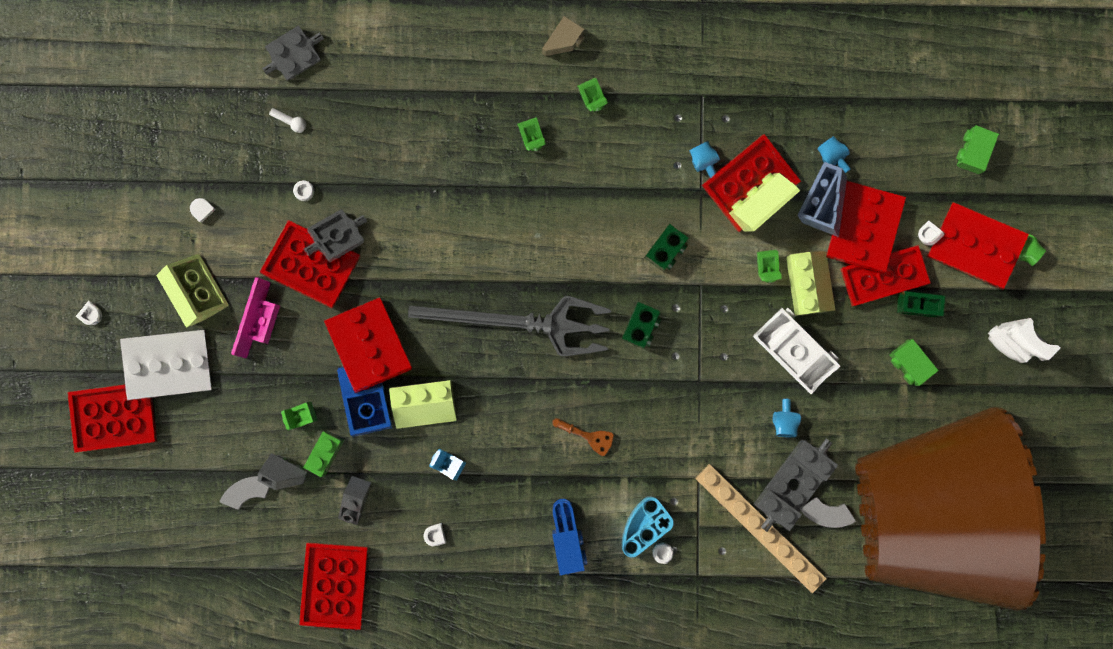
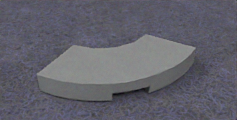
[220,476,270,510]
[801,497,856,528]

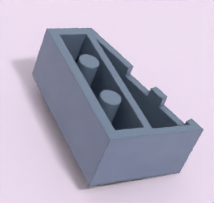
[798,162,847,237]

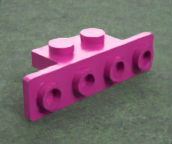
[231,277,280,358]

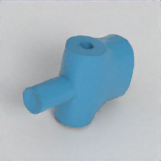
[818,136,851,173]
[689,141,720,177]
[773,399,801,437]

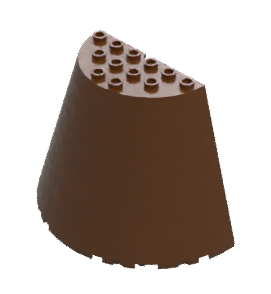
[855,407,1046,610]

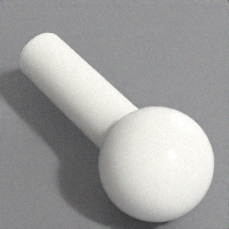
[269,108,306,133]

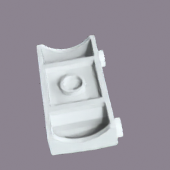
[753,308,840,394]
[988,318,1060,363]

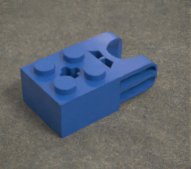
[337,367,392,437]
[552,499,588,575]

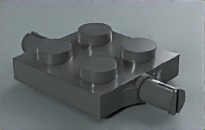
[262,25,324,81]
[304,209,367,262]

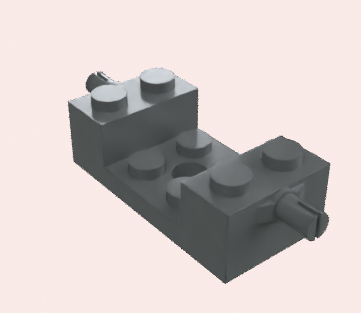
[753,439,838,532]

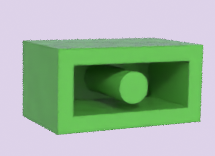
[956,125,999,174]
[889,339,938,386]
[303,431,344,477]

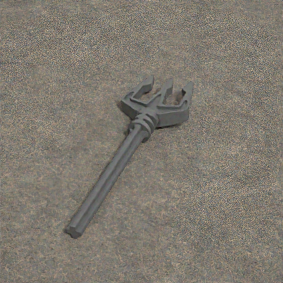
[408,295,611,356]

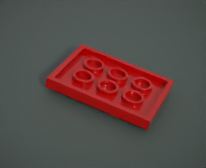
[702,134,801,232]
[826,181,906,274]
[927,202,1029,290]
[260,220,361,309]
[324,297,412,394]
[68,385,157,453]
[299,542,368,630]

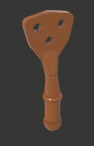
[552,418,614,456]

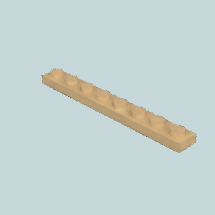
[695,464,826,593]

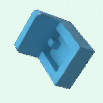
[429,449,466,481]

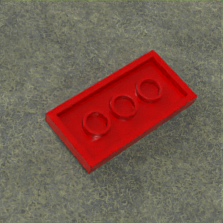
[840,245,930,307]

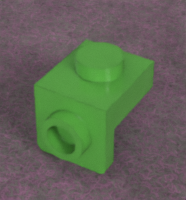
[577,78,608,112]
[518,117,546,151]
[757,250,782,283]
[281,402,318,430]

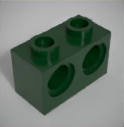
[644,223,689,272]
[897,291,945,318]
[621,302,662,349]

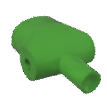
[1018,234,1046,266]

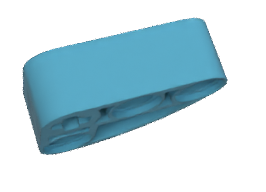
[622,496,673,557]

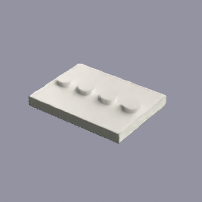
[120,330,211,400]

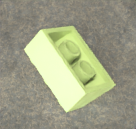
[729,173,800,231]
[786,251,835,316]
[156,254,229,328]
[389,380,457,429]

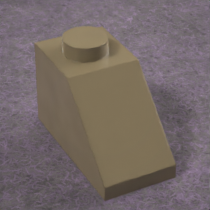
[542,16,585,56]

